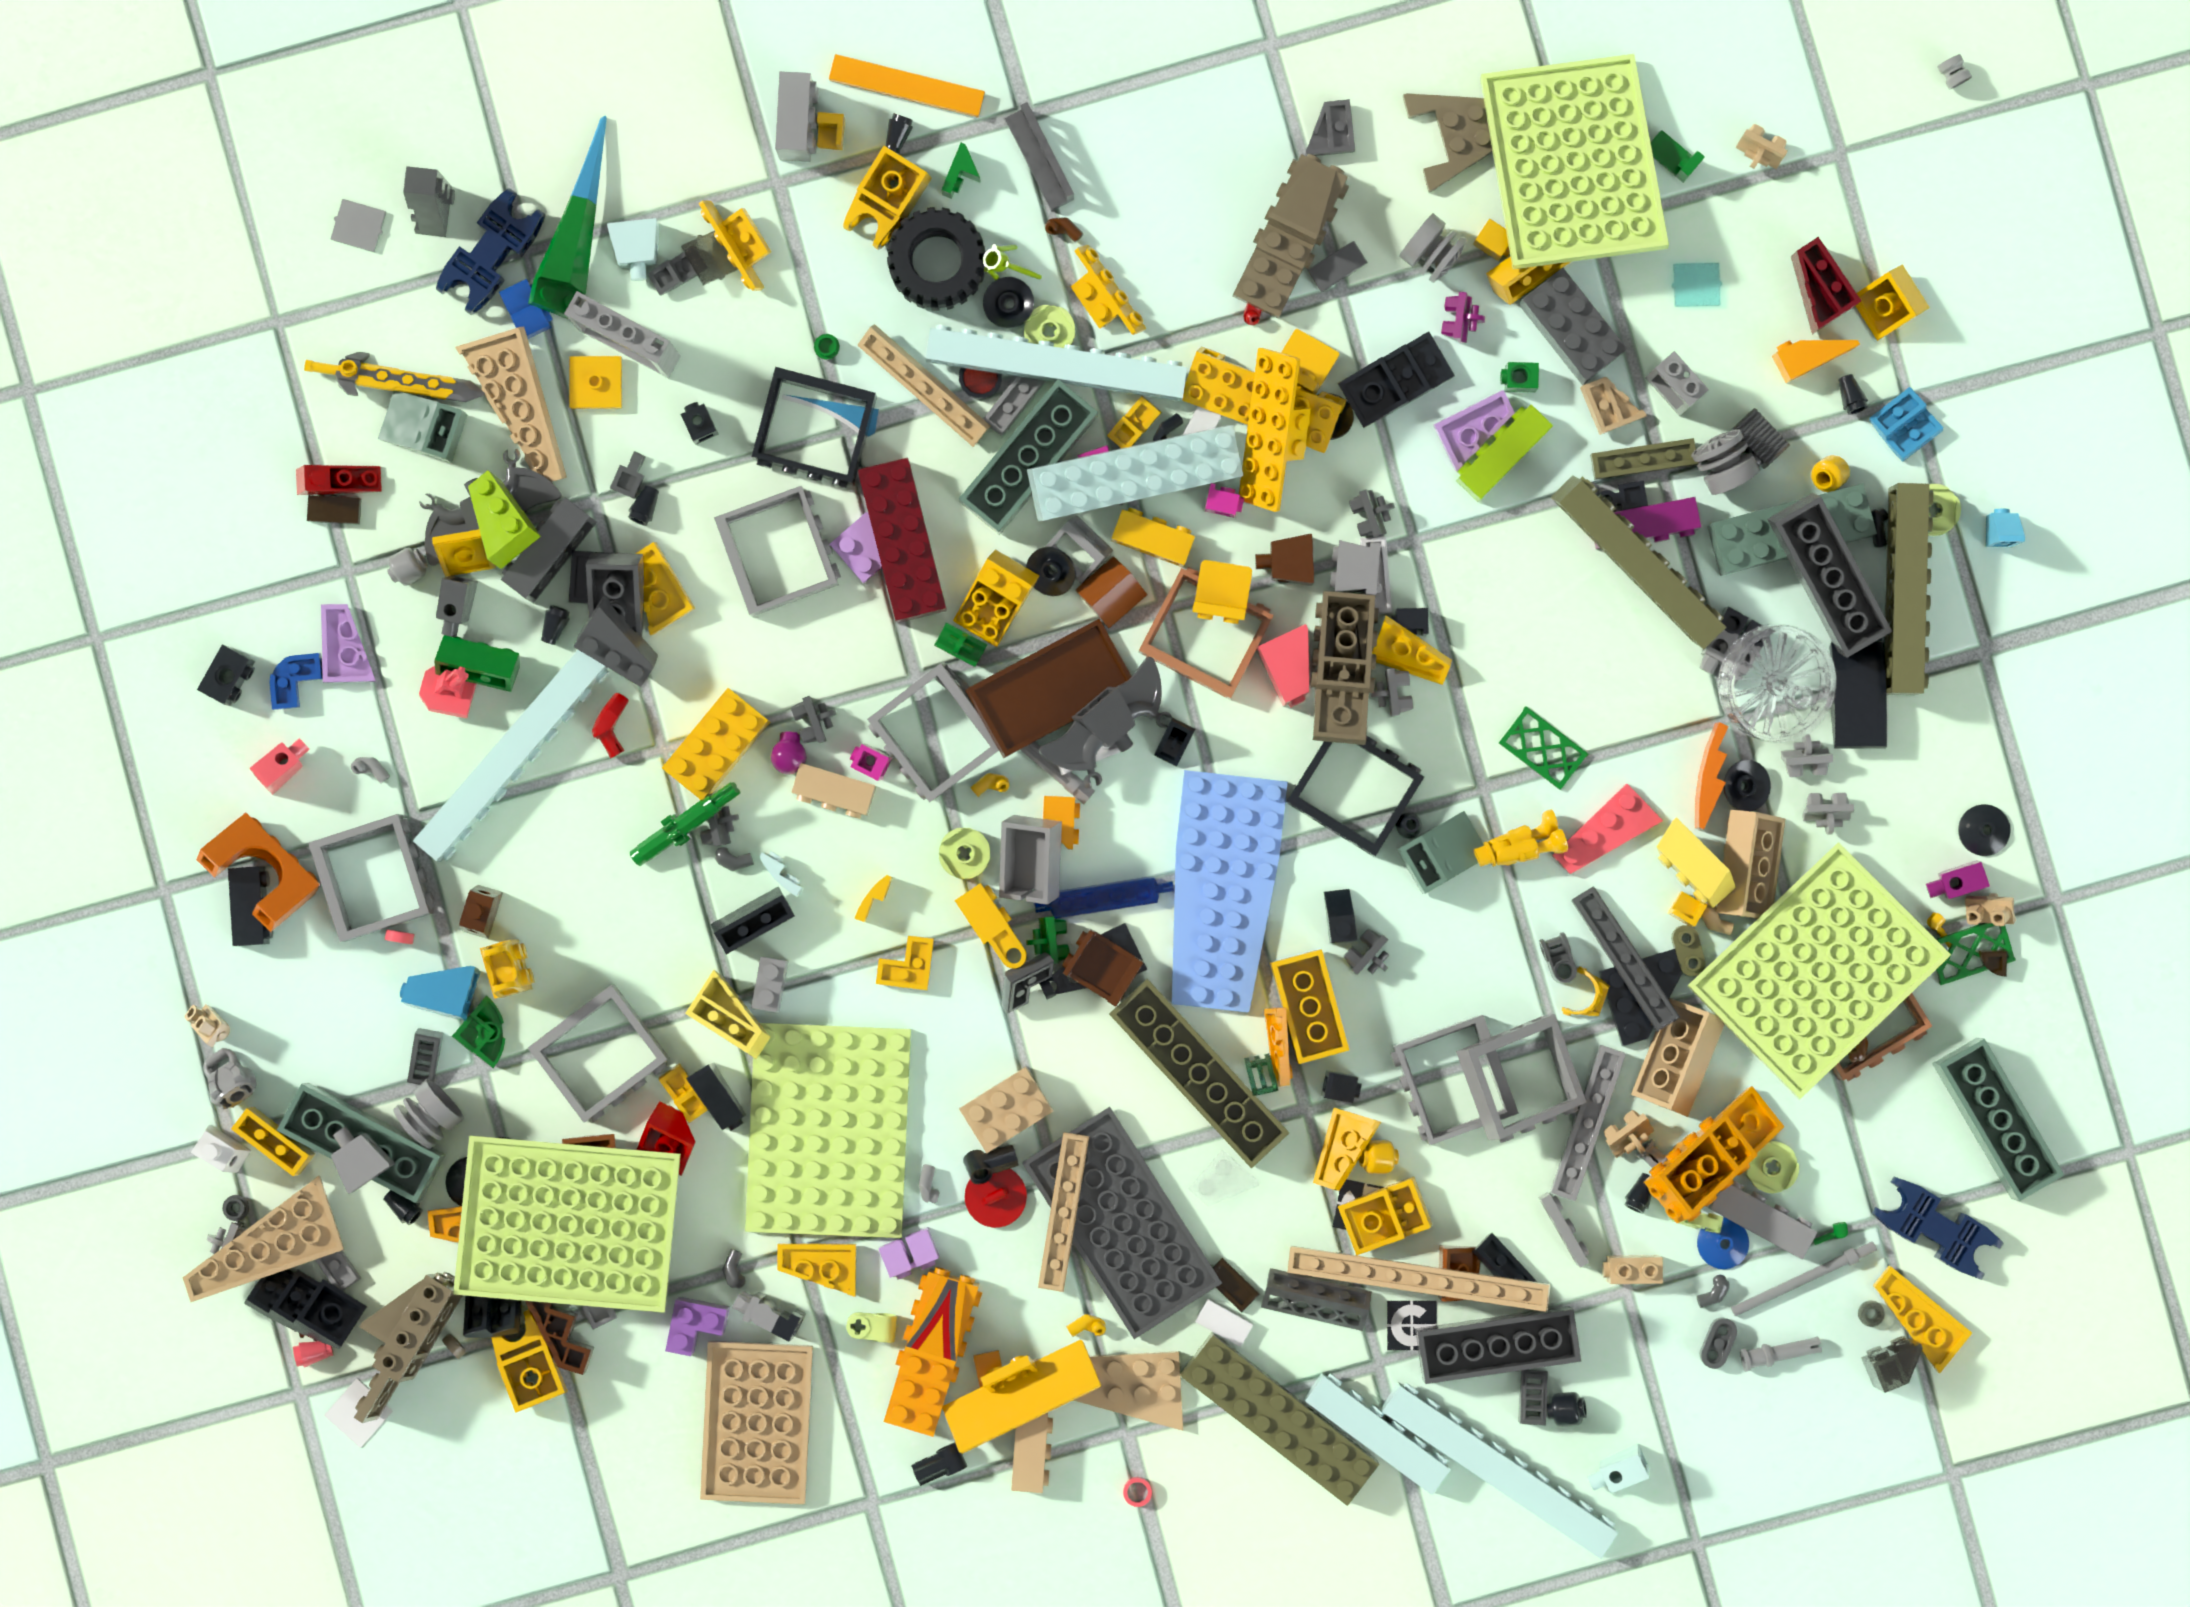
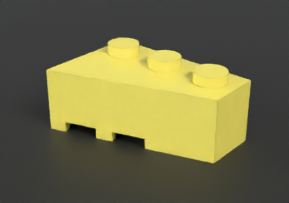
[685,970,770,1059]

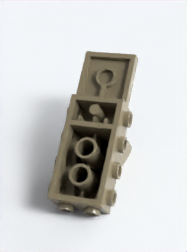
[1232,154,1349,319]
[1310,591,1379,745]
[354,1271,463,1423]

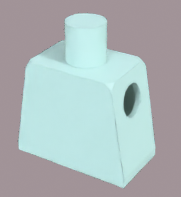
[607,218,660,281]
[1587,1444,1649,1493]

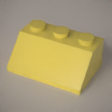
[1657,817,1736,908]

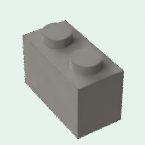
[751,956,789,1013]

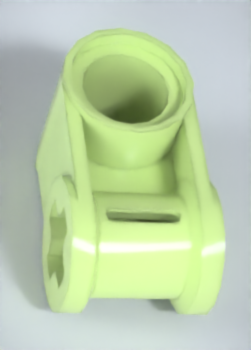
[846,1312,897,1343]

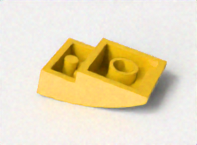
[1338,1176,1433,1255]

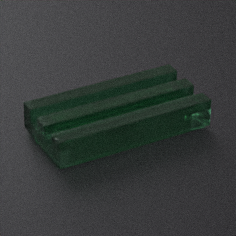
[1244,1053,1279,1096]

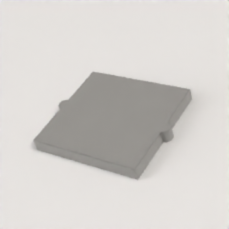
[330,199,386,252]

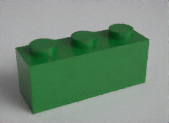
[434,635,520,692]

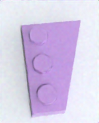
[1433,390,1515,471]
[321,604,376,683]

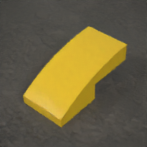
[1107,396,1162,448]
[854,875,893,922]
[658,1063,708,1123]

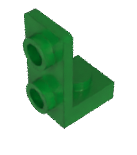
[1650,130,1705,183]

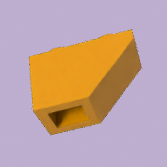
[1043,796,1080,850]

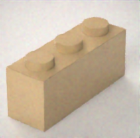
[791,763,877,819]
[1011,1413,1053,1493]

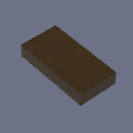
[306,495,362,525]
[1212,1257,1260,1313]

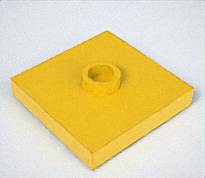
[569,356,622,409]
[432,529,496,577]

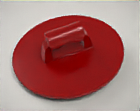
[964,1169,1027,1228]

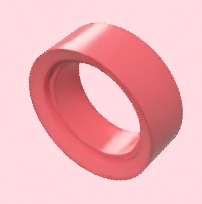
[384,929,415,944]
[1123,1477,1152,1507]

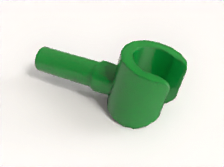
[1813,1222,1848,1245]

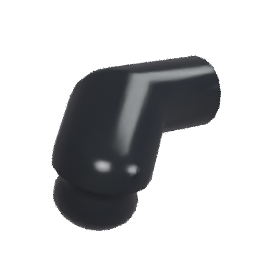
[1871,508,1888,547]

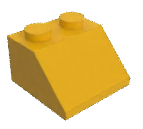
[1856,264,1930,341]

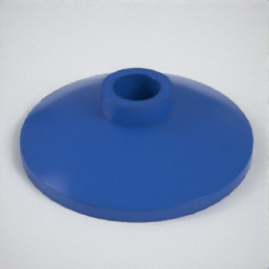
[1697,1217,1749,1269]

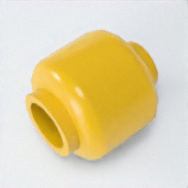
[1811,455,1850,492]
[1359,1140,1399,1174]

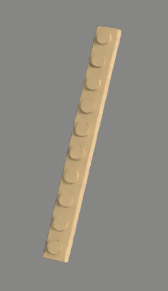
[1287,1246,1551,1312]

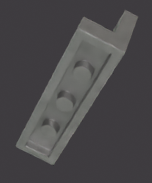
[1005,102,1074,211]
[1261,1268,1372,1331]

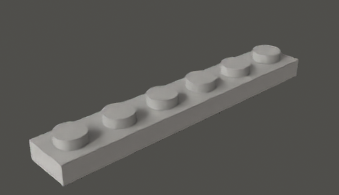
[1550,1045,1626,1202]

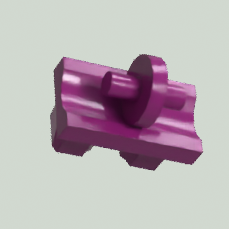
[1441,292,1485,343]

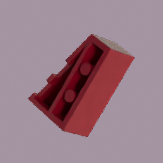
[1791,236,1861,335]

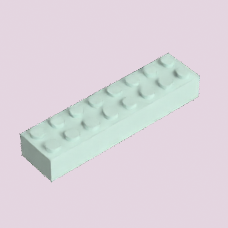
[1027,425,1243,521]

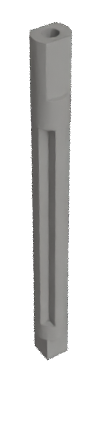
[935,670,1095,805]

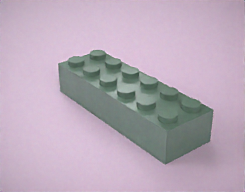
[959,379,1098,535]
[1707,484,1877,576]
[1932,1038,2064,1201]
[277,1083,446,1203]

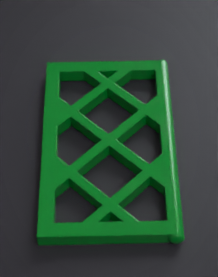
[1498,706,1589,790]
[1936,923,2016,985]

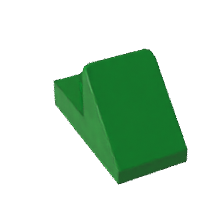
[941,142,981,199]

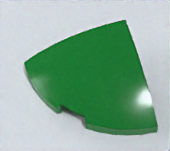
[451,995,505,1068]

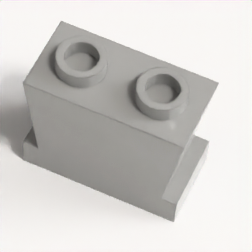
[1330,540,1381,597]

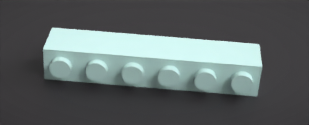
[1304,1373,1450,1495]

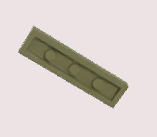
[1590,438,1698,480]

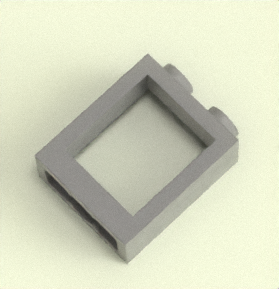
[1645,351,1709,416]

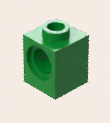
[1500,362,1539,393]

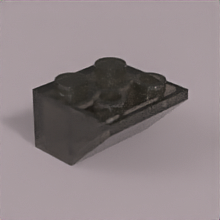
[1861,1336,1923,1393]

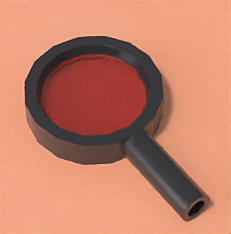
[959,368,1002,399]

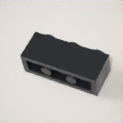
[228,866,273,946]
[711,886,795,955]

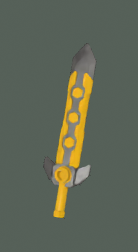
[304,352,485,402]

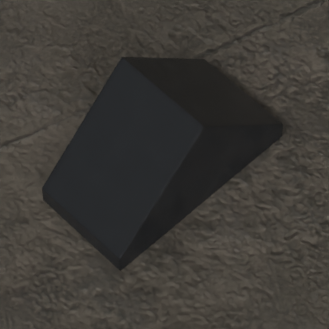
[1154,717,1195,767]

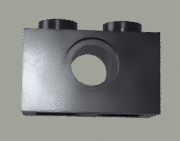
[197,644,255,706]

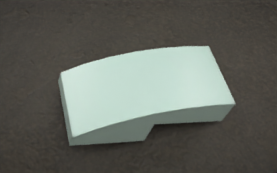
[759,851,803,897]

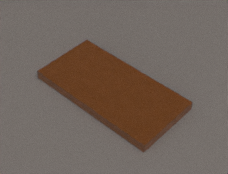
[965,619,1132,759]

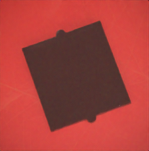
[681,231,739,286]

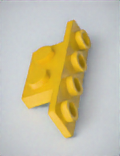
[699,200,772,291]
[1071,245,1146,335]

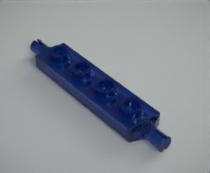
[1034,876,1174,919]

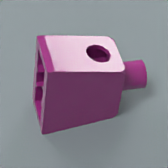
[1925,860,1990,899]

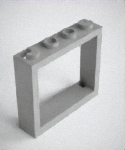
[564,291,681,379]
[714,485,841,617]
[867,662,999,803]
[308,814,435,942]
[528,984,670,1123]
[1390,1014,1519,1145]
[1456,1014,1587,1143]

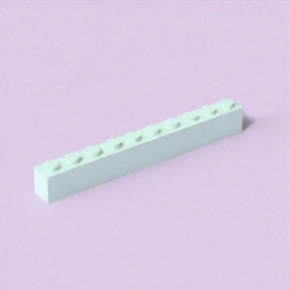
[925,325,1187,401]
[413,650,609,862]
[1380,1383,1618,1559]

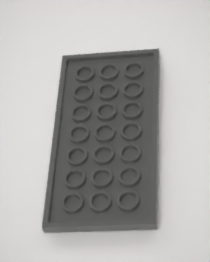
[1022,1106,1222,1339]

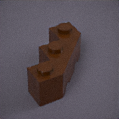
[525,1301,594,1375]

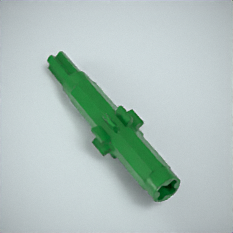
[630,782,741,866]

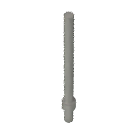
[1731,1241,1877,1317]

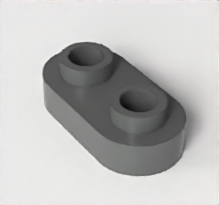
[1699,1317,1737,1369]

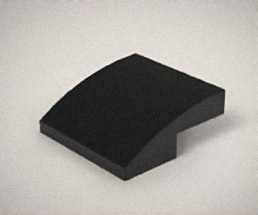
[463,1295,521,1338]

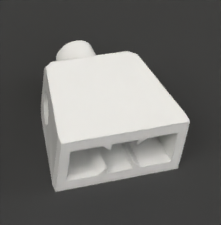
[191,1125,251,1173]

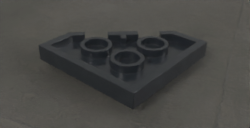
[1599,949,1682,1046]

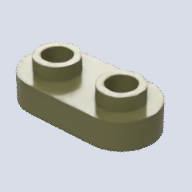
[1671,925,1706,976]

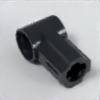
[963,1145,1019,1185]
[911,1442,968,1486]

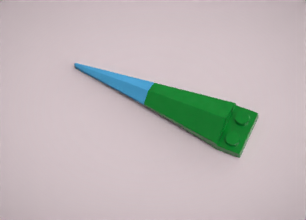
[528,115,607,319]

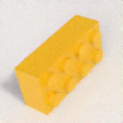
[662,688,771,800]
[1270,949,1349,1064]

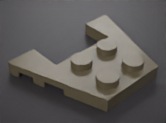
[1402,93,1493,193]

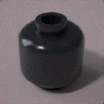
[1547,1392,1587,1427]

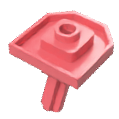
[419,666,477,719]

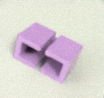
[878,1227,940,1280]

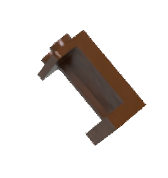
[1062,929,1144,1007]

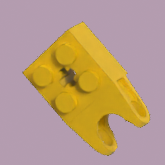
[843,146,932,250]
[954,883,1027,968]
[480,939,535,999]
[491,1309,568,1413]

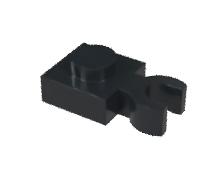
[1601,480,1648,511]

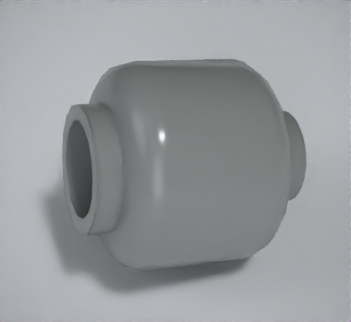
[387,547,428,586]

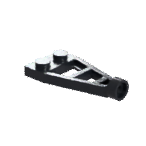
[1039,923,1148,1000]

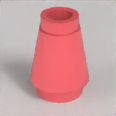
[293,1341,333,1368]

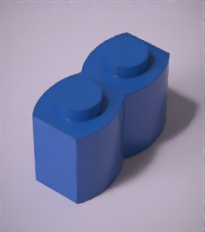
[499,279,553,339]

